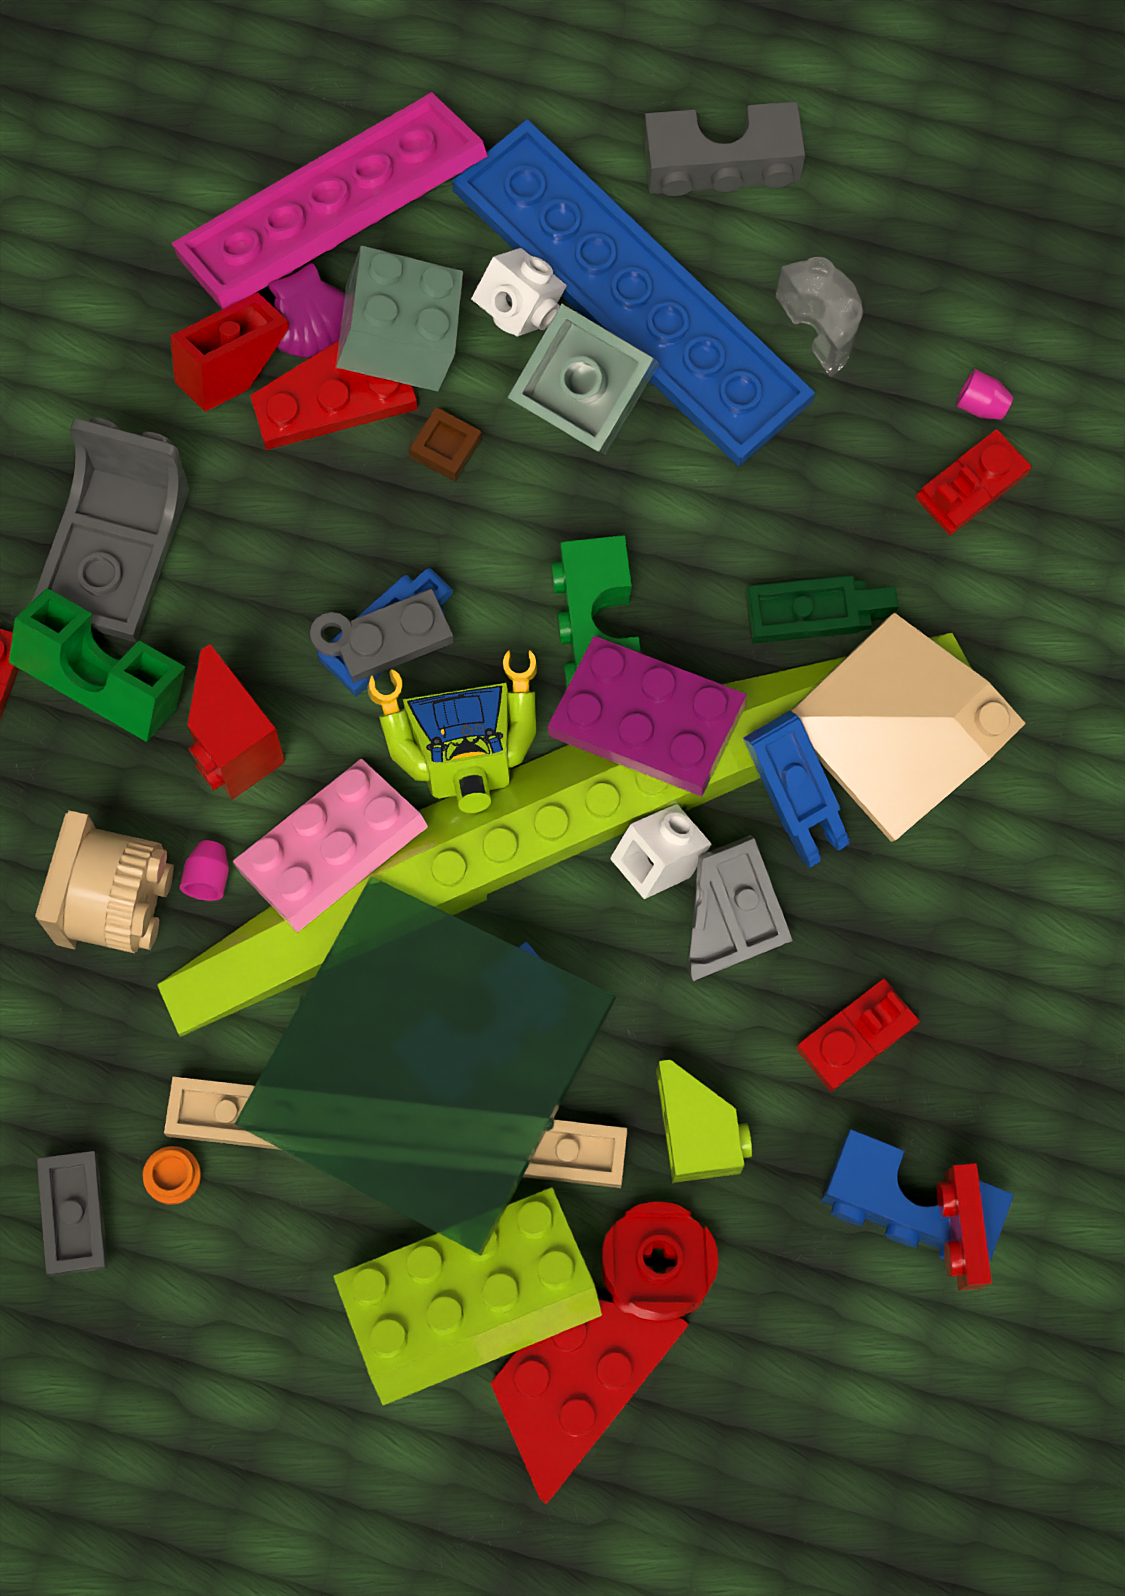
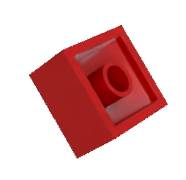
[187,644,285,800]

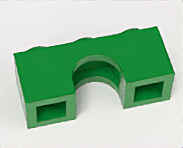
[551,535,641,689]
[9,588,186,742]

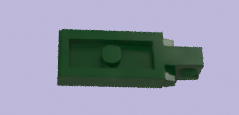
[745,575,898,644]

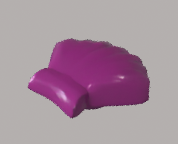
[268,263,345,358]

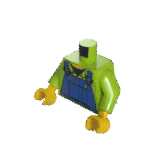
[367,650,537,813]

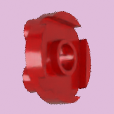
[600,1202,718,1321]

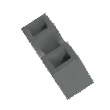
[643,101,805,196]

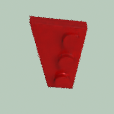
[250,340,417,450]

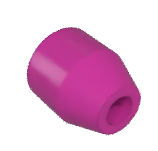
[955,368,1013,420]
[179,840,229,901]

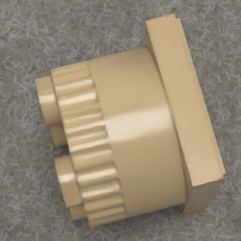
[35,811,174,953]

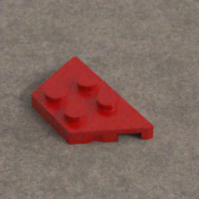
[490,1299,689,1504]

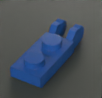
[743,711,850,868]

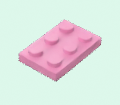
[233,759,428,932]

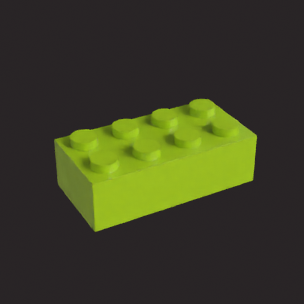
[333,1188,602,1406]

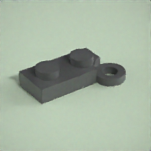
[310,589,454,683]

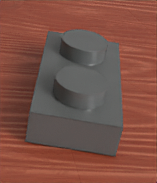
[37,1151,108,1277]

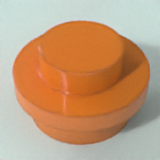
[143,1146,201,1205]

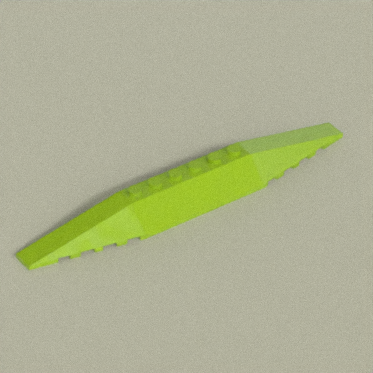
[157,633,972,1037]

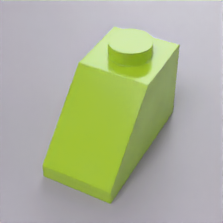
[656,1060,752,1183]

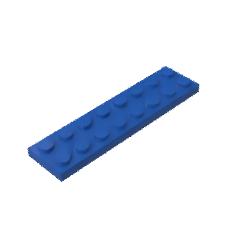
[452,119,816,467]

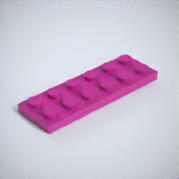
[172,92,487,310]

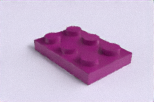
[548,636,747,797]

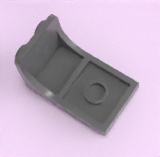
[32,418,190,642]

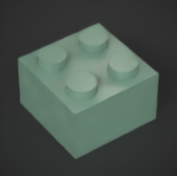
[336,246,463,392]
[507,304,660,455]

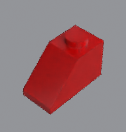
[170,292,289,412]

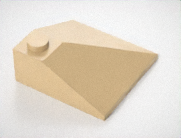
[791,613,1026,842]

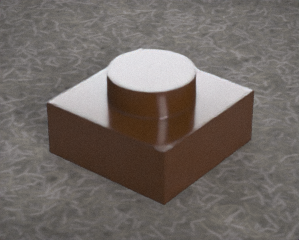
[409,407,482,482]

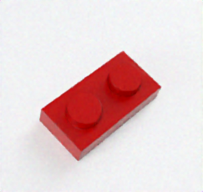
[937,1163,992,1291]

